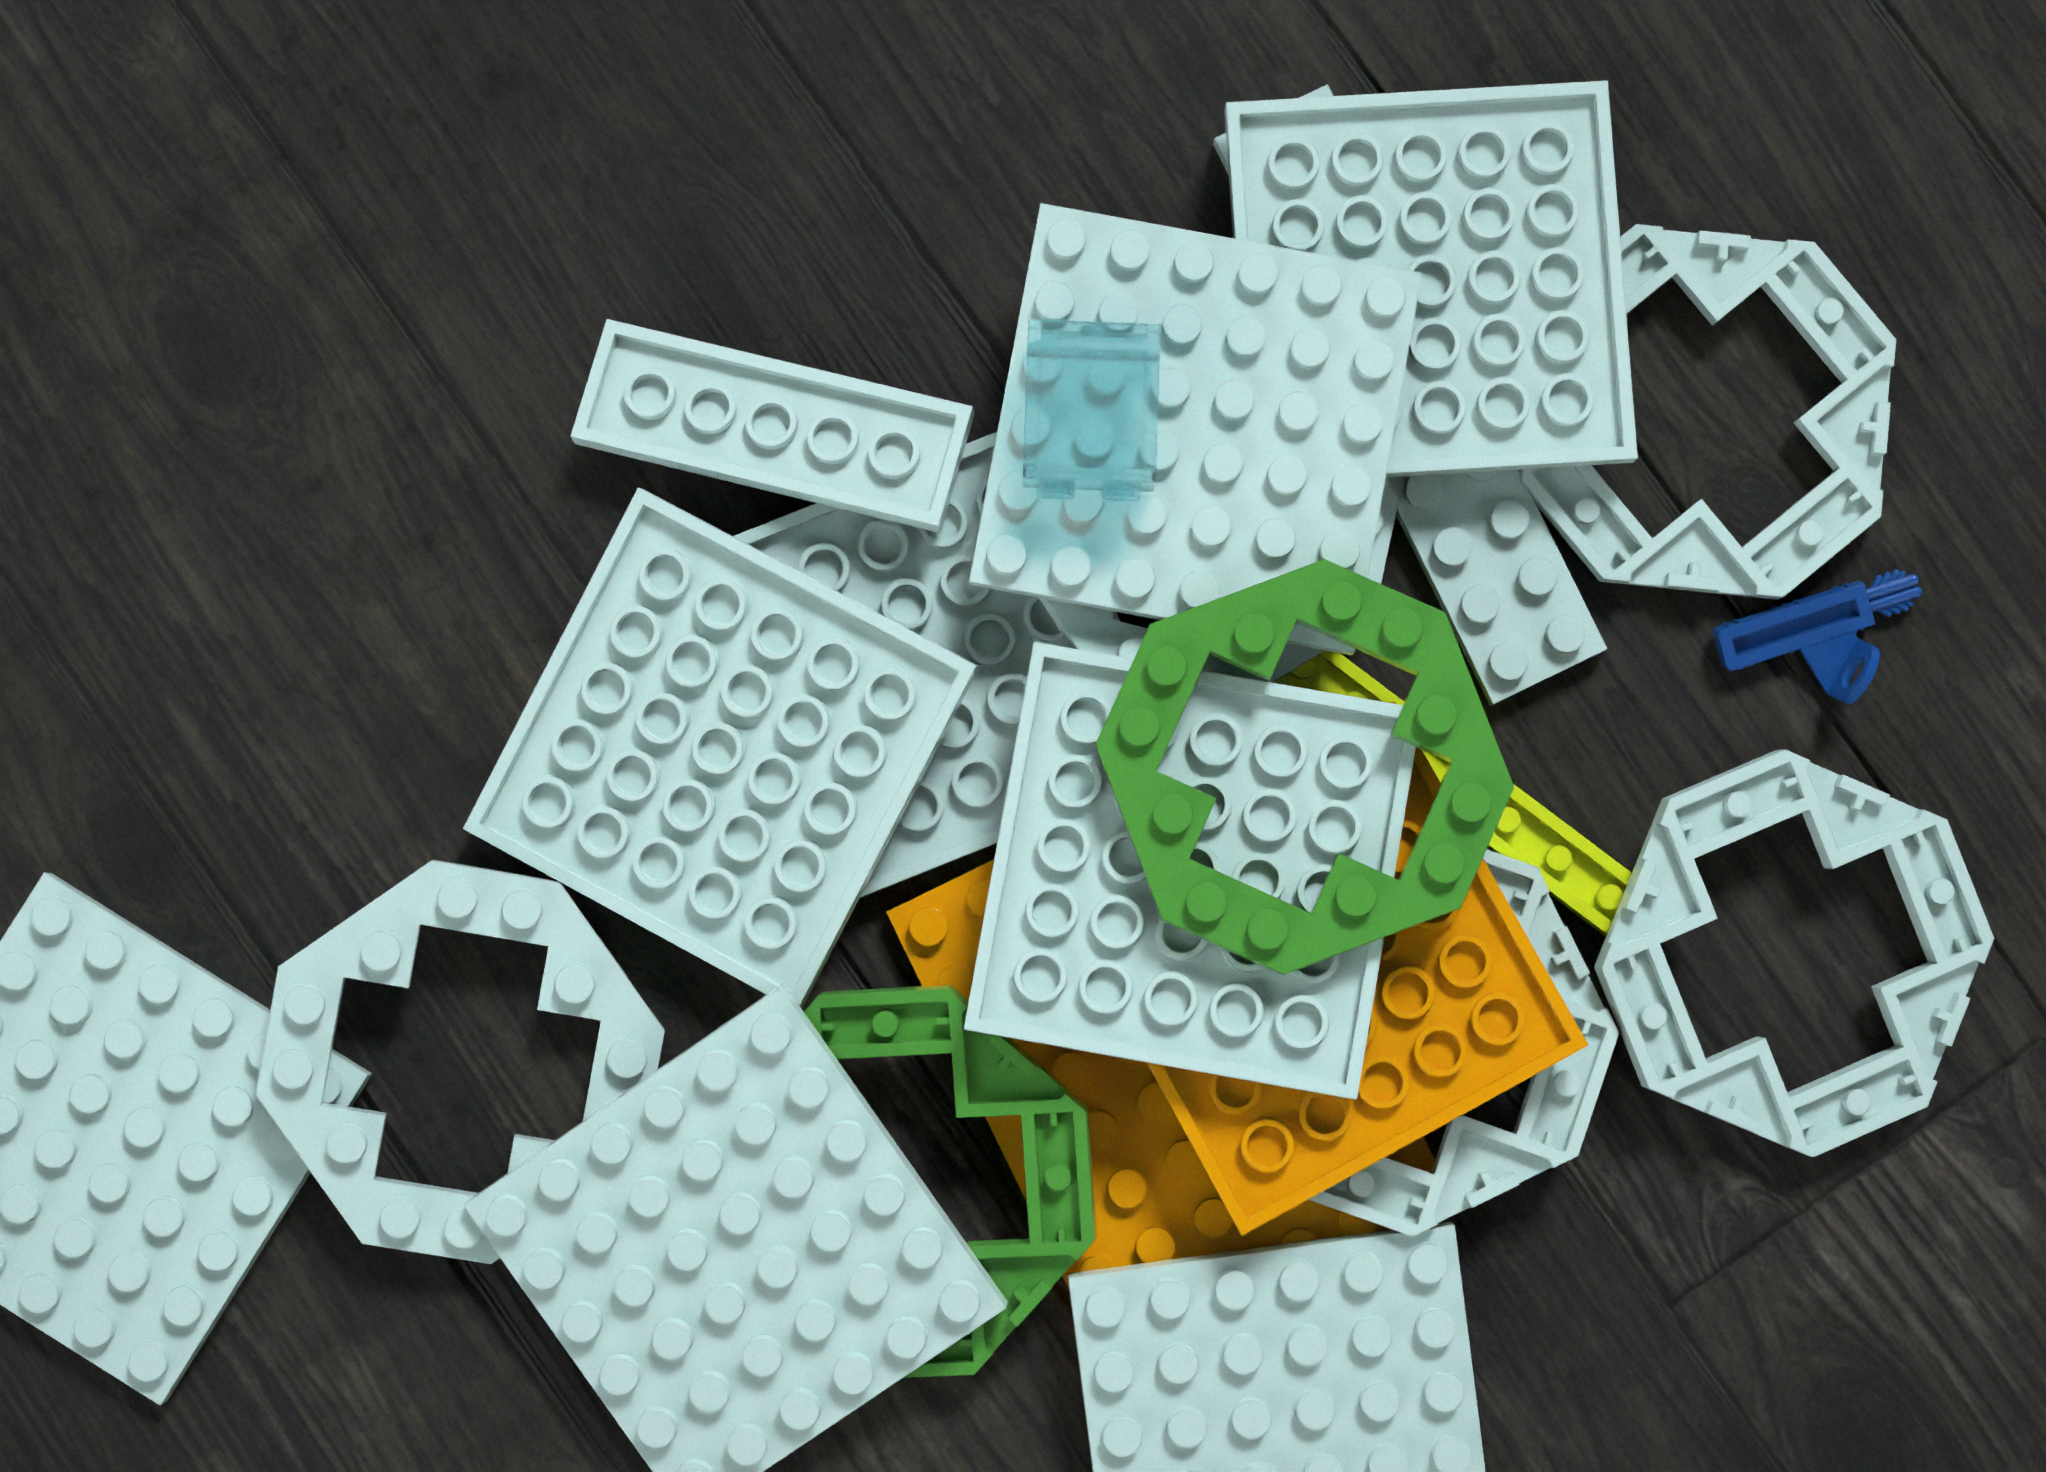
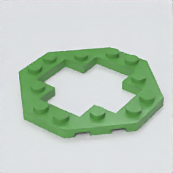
[1095,559,1514,975]
[804,985,1097,1378]

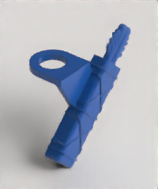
[1713,569,1922,704]

